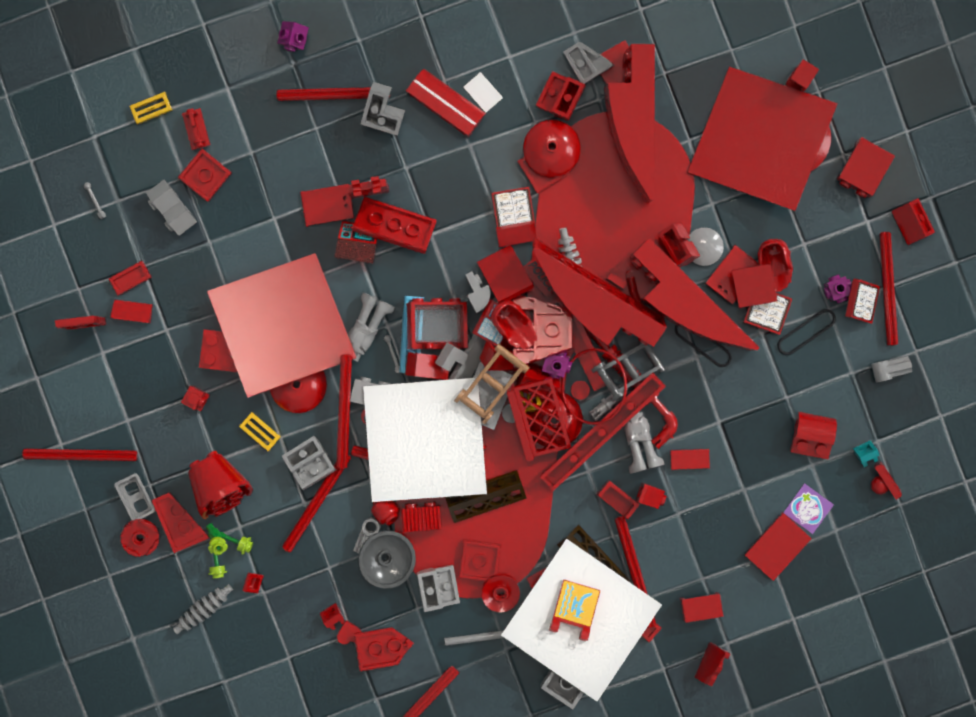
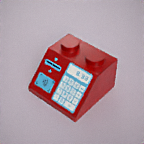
[472,299,514,350]

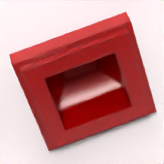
[243,572,263,594]

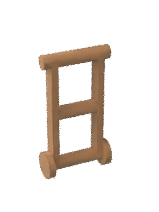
[454,344,530,425]

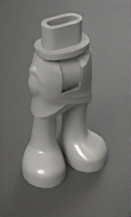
[348,292,395,362]
[624,411,665,474]

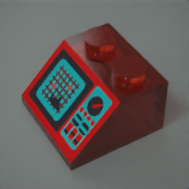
[335,221,378,264]

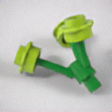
[206,523,253,579]

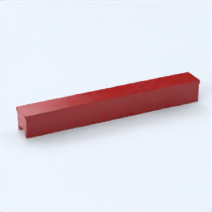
[540,372,666,491]

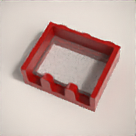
[406,298,468,350]

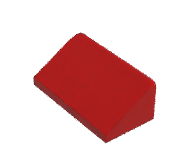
[110,300,153,323]

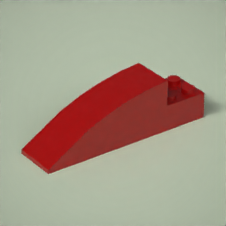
[604,44,655,203]
[533,238,667,347]
[630,238,760,351]

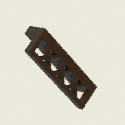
[445,470,527,523]
[557,525,630,582]

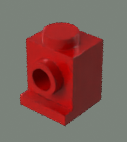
[181,386,210,412]

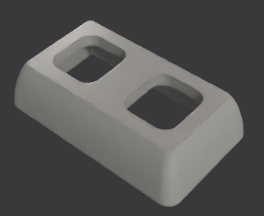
[114,473,155,520]

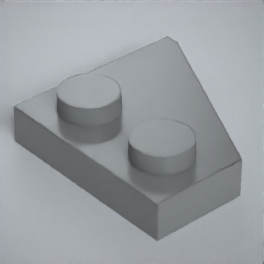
[563,42,615,84]

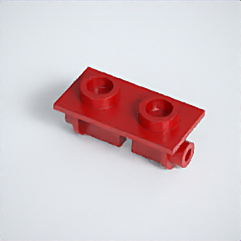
[182,108,210,150]

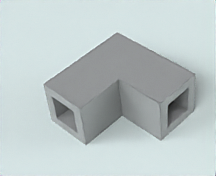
[435,342,469,371]

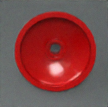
[523,120,581,177]
[270,371,327,413]
[527,391,583,447]

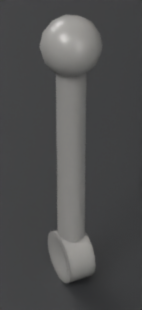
[84,182,106,219]
[384,335,400,373]

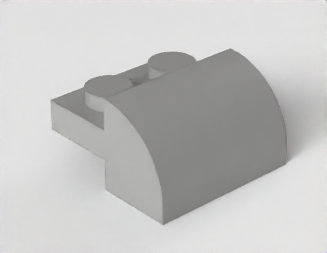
[465,271,490,314]
[282,436,336,490]
[416,565,460,612]

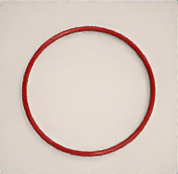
[561,348,627,425]

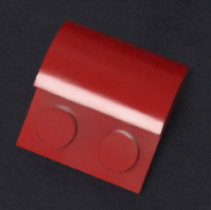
[536,71,586,121]
[790,412,837,459]

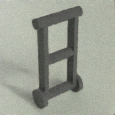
[592,341,666,402]

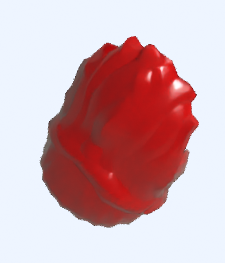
[758,239,793,292]
[491,300,537,350]

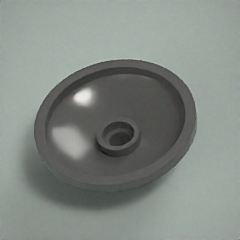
[358,531,416,588]

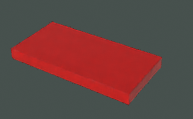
[352,196,437,254]

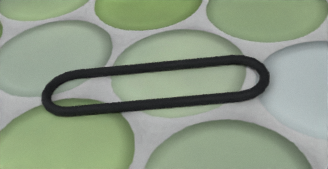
[778,309,836,355]
[675,325,732,367]

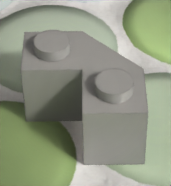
[146,180,197,236]

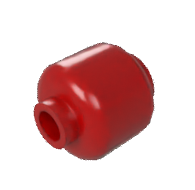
[371,501,400,526]

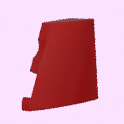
[695,642,730,686]

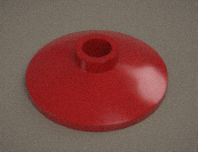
[482,575,520,612]

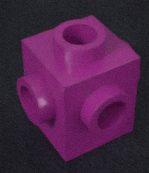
[277,21,309,52]
[823,274,852,304]
[542,352,572,379]

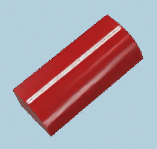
[406,69,486,138]

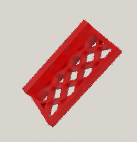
[507,377,571,461]

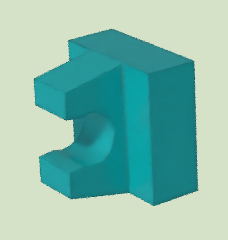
[853,441,880,467]

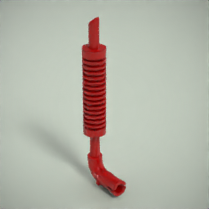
[590,336,678,449]

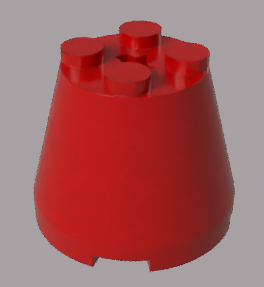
[188,451,253,519]

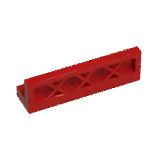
[572,316,606,391]

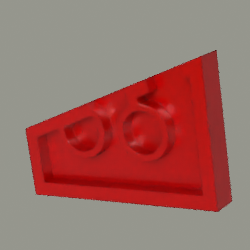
[152,493,210,553]

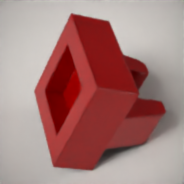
[320,603,345,630]

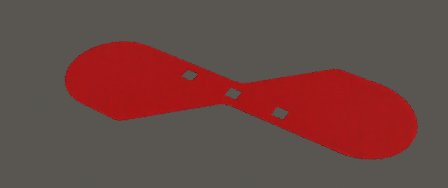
[394,112,695,598]

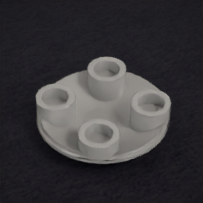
[688,228,724,266]

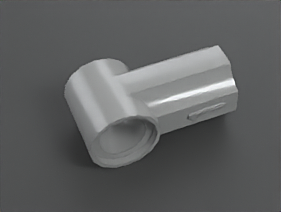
[871,356,912,383]
[353,517,381,554]

